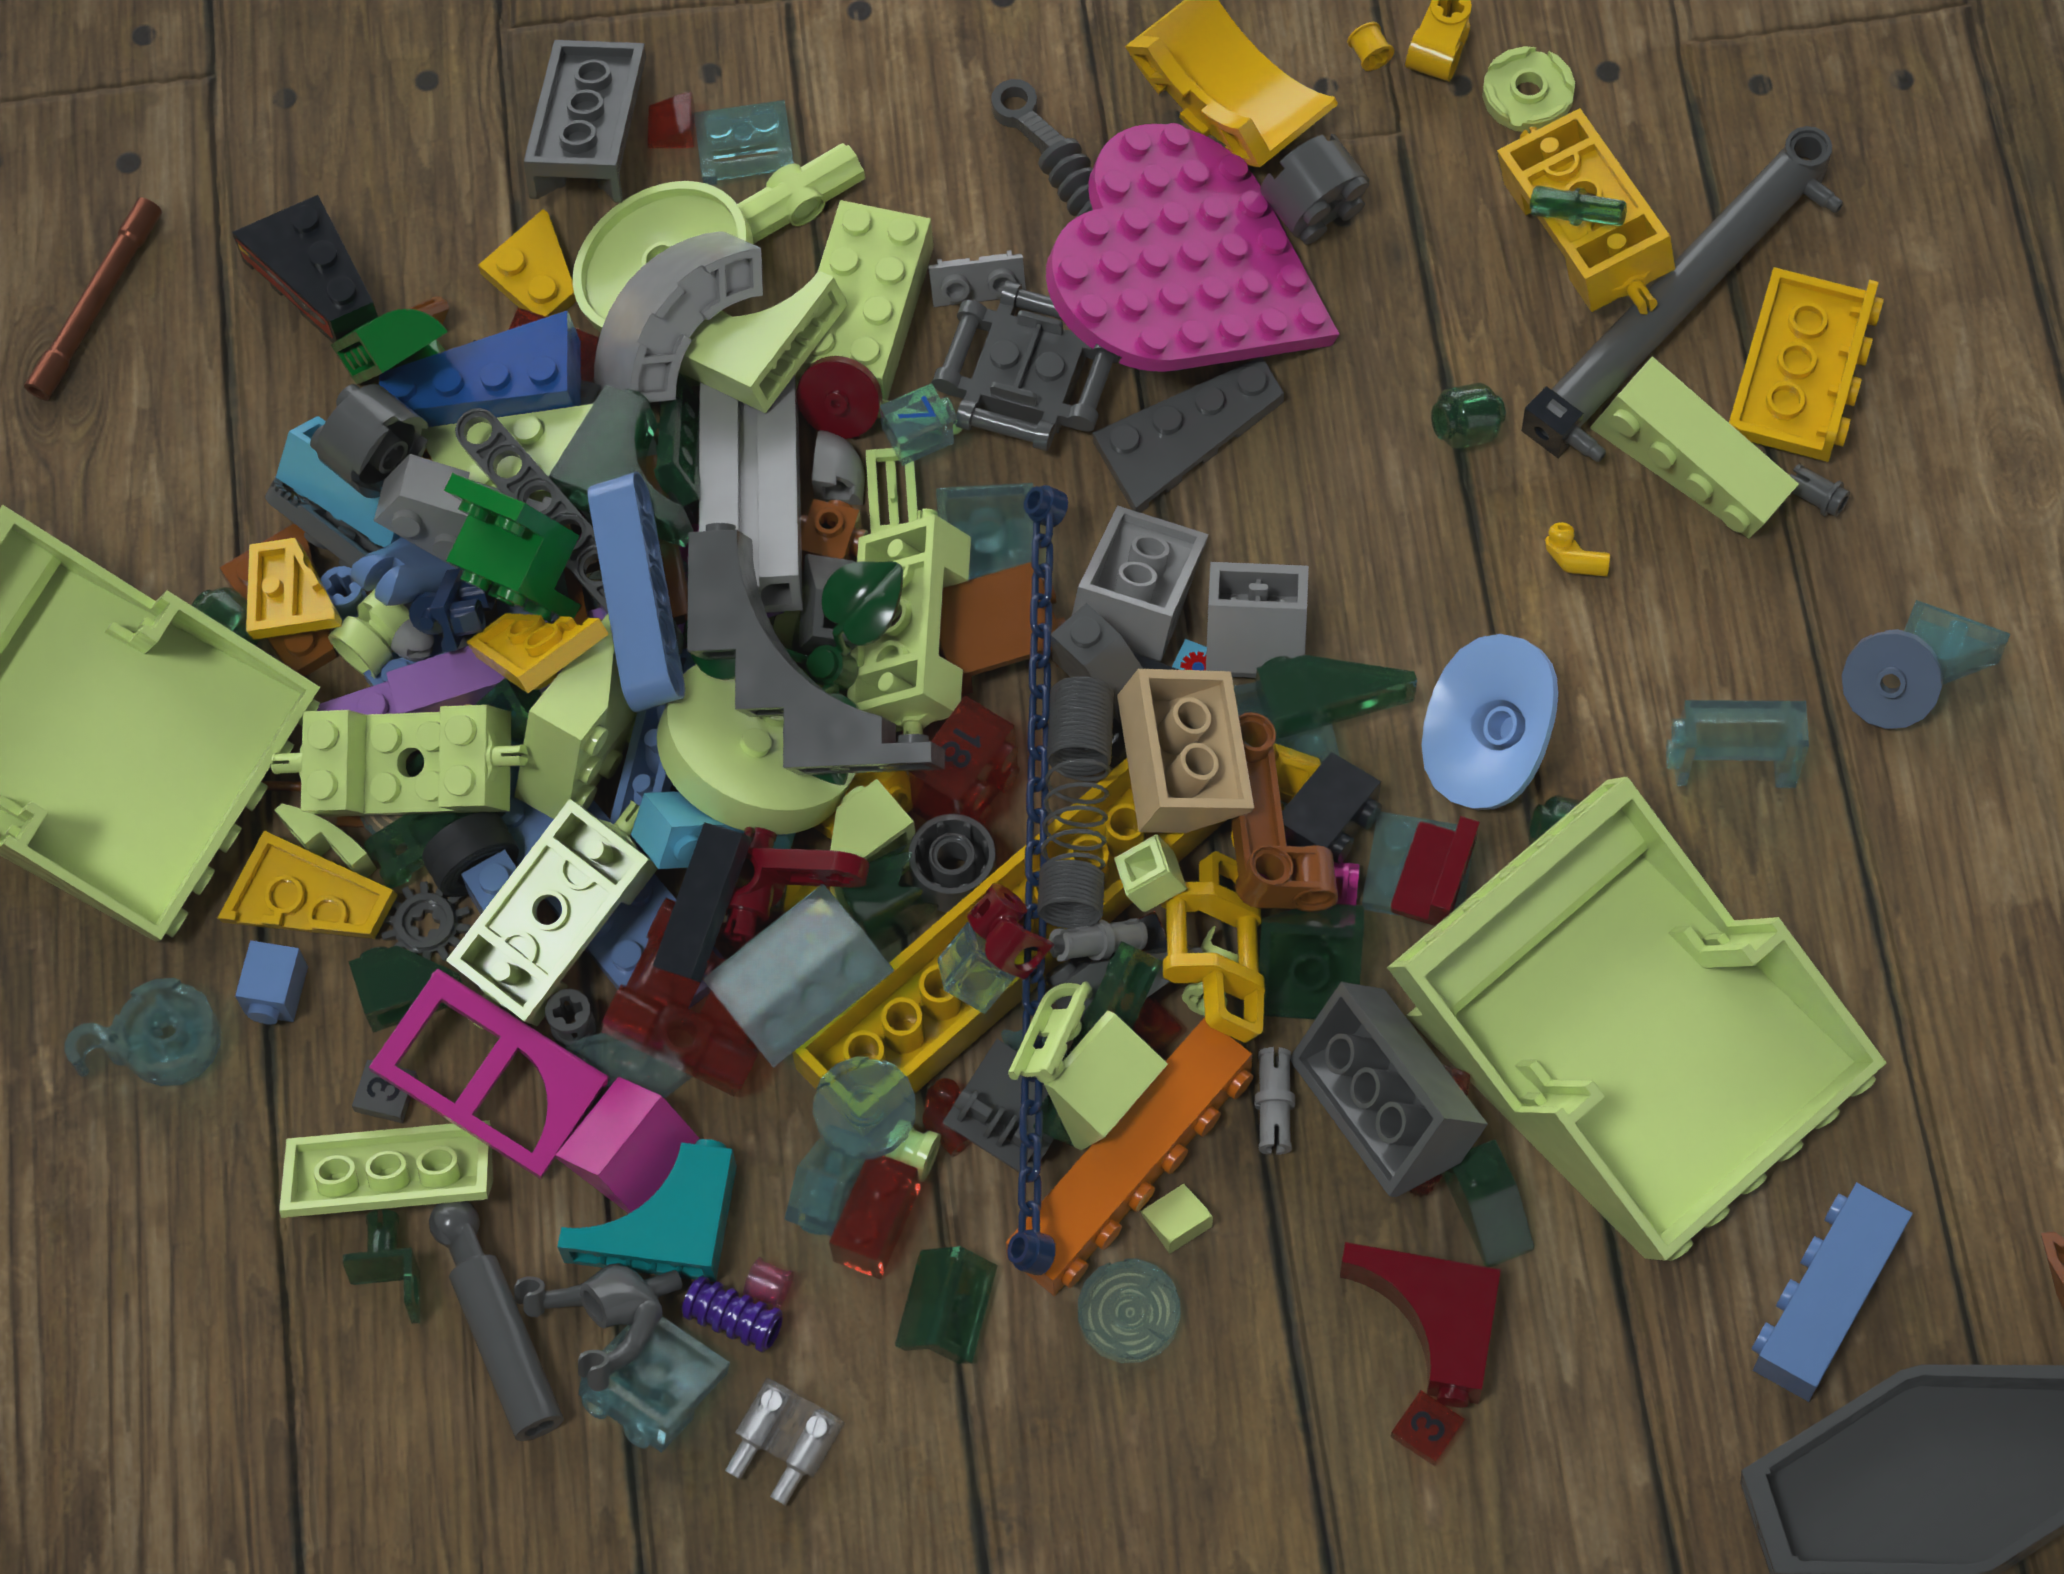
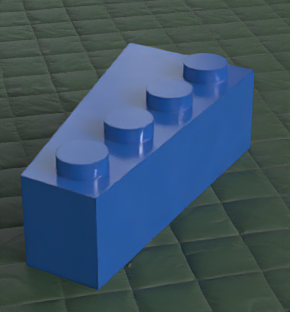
[379,310,581,427]

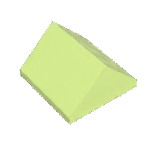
[1044,1010,1168,1150]

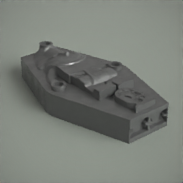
[1740,1364,2064,1574]

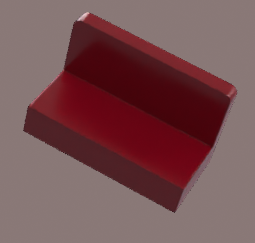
[1390,816,1480,926]

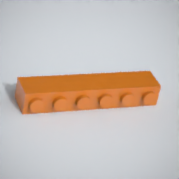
[1006,1017,1253,1297]

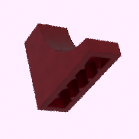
[1340,1242,1501,1408]

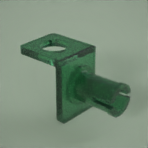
[342,1209,420,1324]

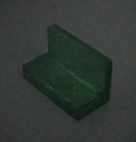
[895,1246,998,1364]

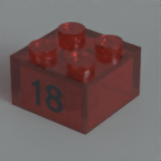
[908,695,1020,825]

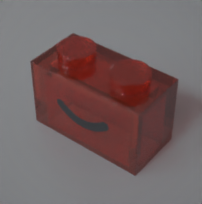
[829,1150,921,1280]

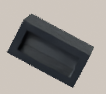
[1282,752,1382,864]

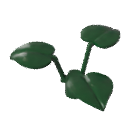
[683,561,903,785]

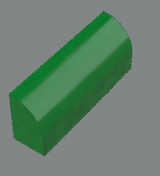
[331,309,448,385]

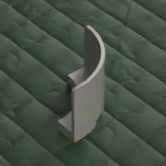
[594,231,763,404]

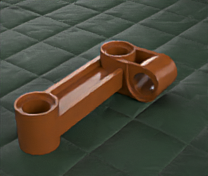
[1231,712,1338,912]

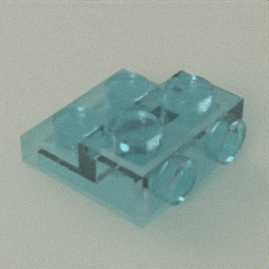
[578,1316,730,1453]

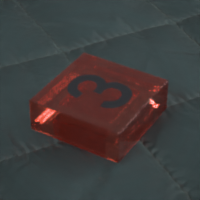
[1391,1390,1465,1466]

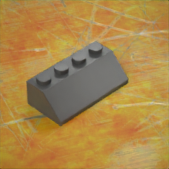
[1290,982,1488,1197]

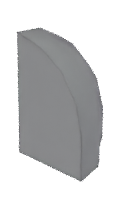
[812,430,865,505]

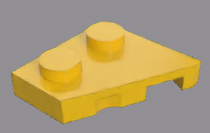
[478,209,577,321]
[246,538,342,640]

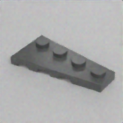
[1093,357,1284,513]

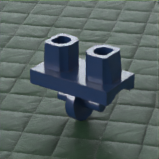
[409,568,495,653]

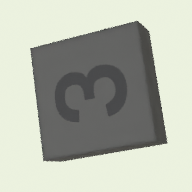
[352,1060,418,1123]

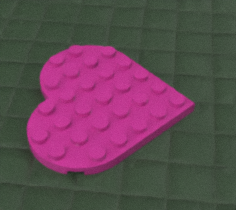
[1046,123,1339,372]

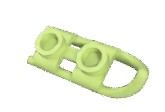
[1008,981,1093,1083]

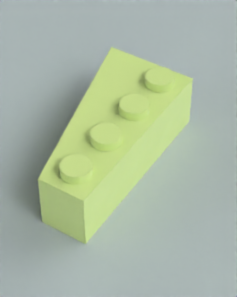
[1590,356,1799,539]

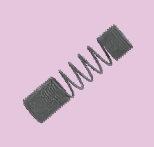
[1037,677,1115,928]

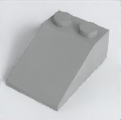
[1072,505,1209,661]

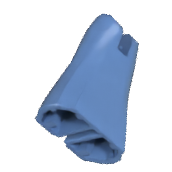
[351,537,463,606]

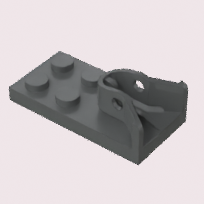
[524,40,646,203]

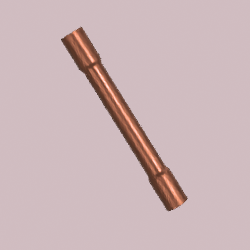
[24,197,162,401]

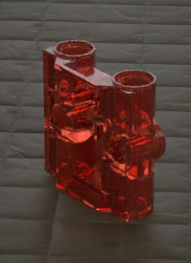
[601,897,803,1097]

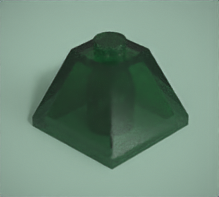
[1259,904,1364,1019]

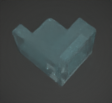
[938,922,1016,1014]

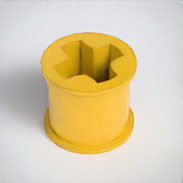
[1347,22,1395,71]

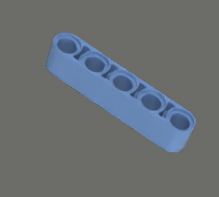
[588,471,685,713]

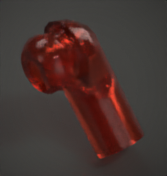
[922,1078,970,1157]

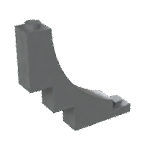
[687,523,945,775]

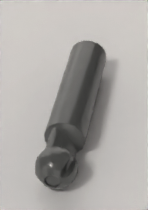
[429,1201,564,1441]

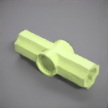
[737,143,865,244]

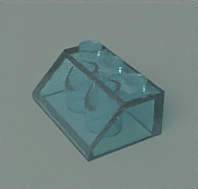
[703,884,895,1068]

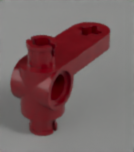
[722,827,870,943]

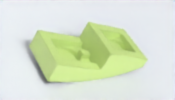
[275,804,377,878]

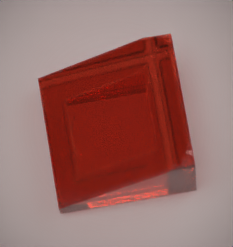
[648,92,695,148]

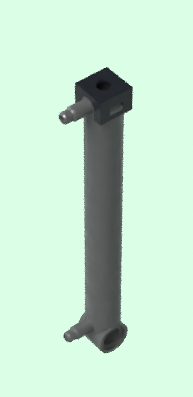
[1521,126,1843,462]

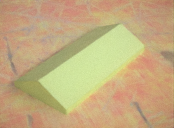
[279,1120,493,1218]

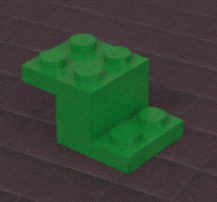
[444,473,581,623]

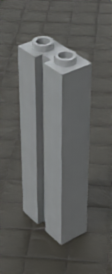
[699,375,803,613]

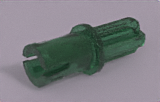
[1530,185,1627,226]

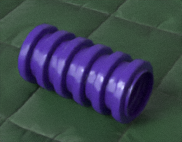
[682,1275,783,1353]

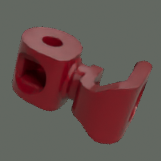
[967,883,1054,980]

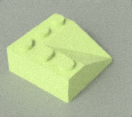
[515,614,637,819]

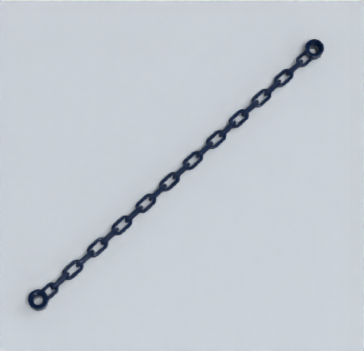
[1007,485,1068,1275]

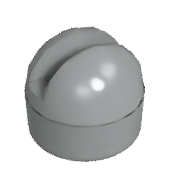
[391,619,434,662]

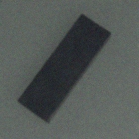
[652,822,753,983]

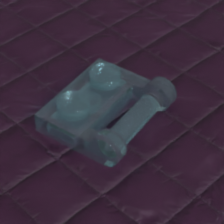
[694,100,794,186]

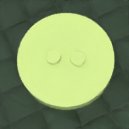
[657,664,855,835]

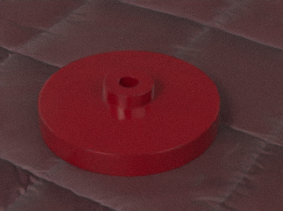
[796,356,883,439]

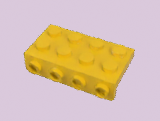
[1729,267,1884,462]

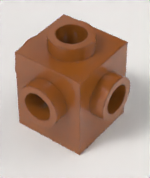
[801,499,868,572]

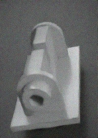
[928,250,1026,307]

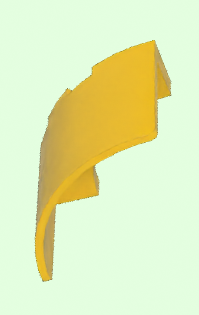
[1125,0,1338,168]

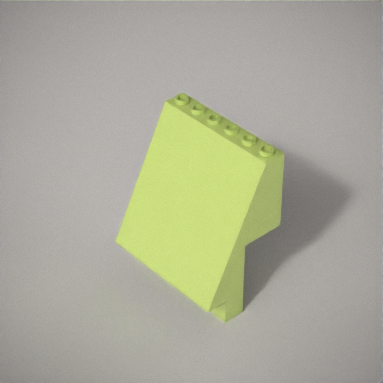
[0,505,320,942]
[1387,776,1887,1261]

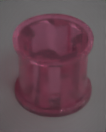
[743,1257,794,1309]

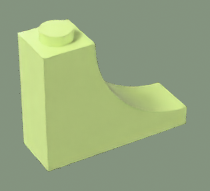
[679,271,848,413]

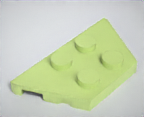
[422,403,602,502]

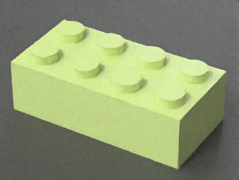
[795,200,934,400]

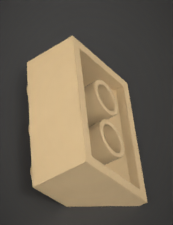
[1117,669,1254,833]

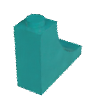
[557,1139,737,1282]

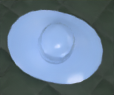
[1421,634,1558,810]

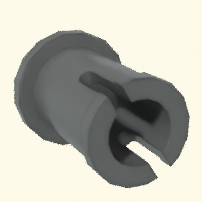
[1790,463,1850,517]

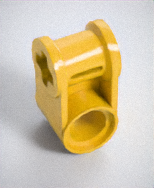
[1405,0,1472,82]

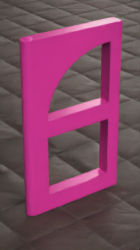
[369,969,609,1179]

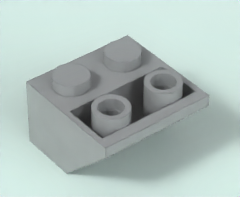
[1206,562,1309,680]

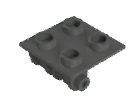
[943,1039,1063,1175]

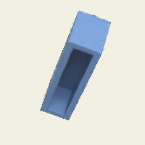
[1751,1182,1913,1402]

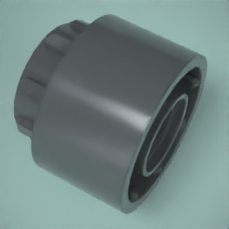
[909,814,997,913]

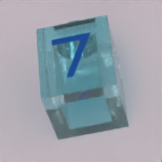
[880,383,958,466]

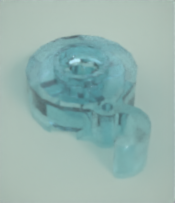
[64,978,221,1086]

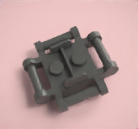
[931,281,1120,451]

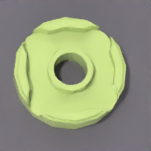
[1482,46,1575,133]

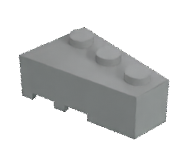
[374,454,552,572]

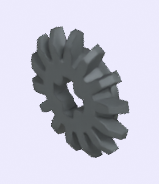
[381,881,471,967]

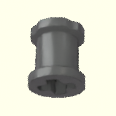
[545,989,596,1049]

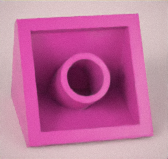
[555,1077,699,1214]

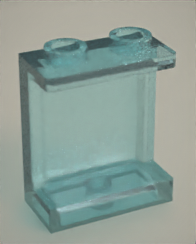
[1666,700,1809,788]

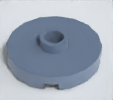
[1842,629,1943,729]

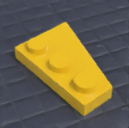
[466,613,609,693]
[217,830,398,939]

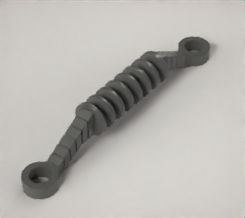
[991,79,1183,371]

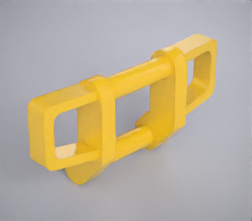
[1161,851,1265,1043]

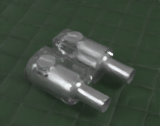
[725,1378,845,1506]

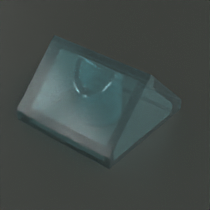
[936,483,1033,580]

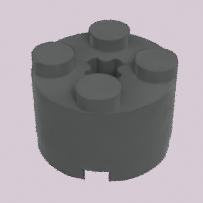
[1260,134,1369,245]
[310,384,428,498]

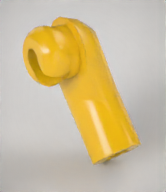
[1545,522,1610,577]

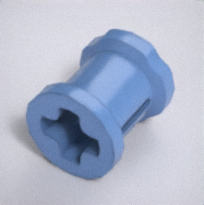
[321,566,367,621]

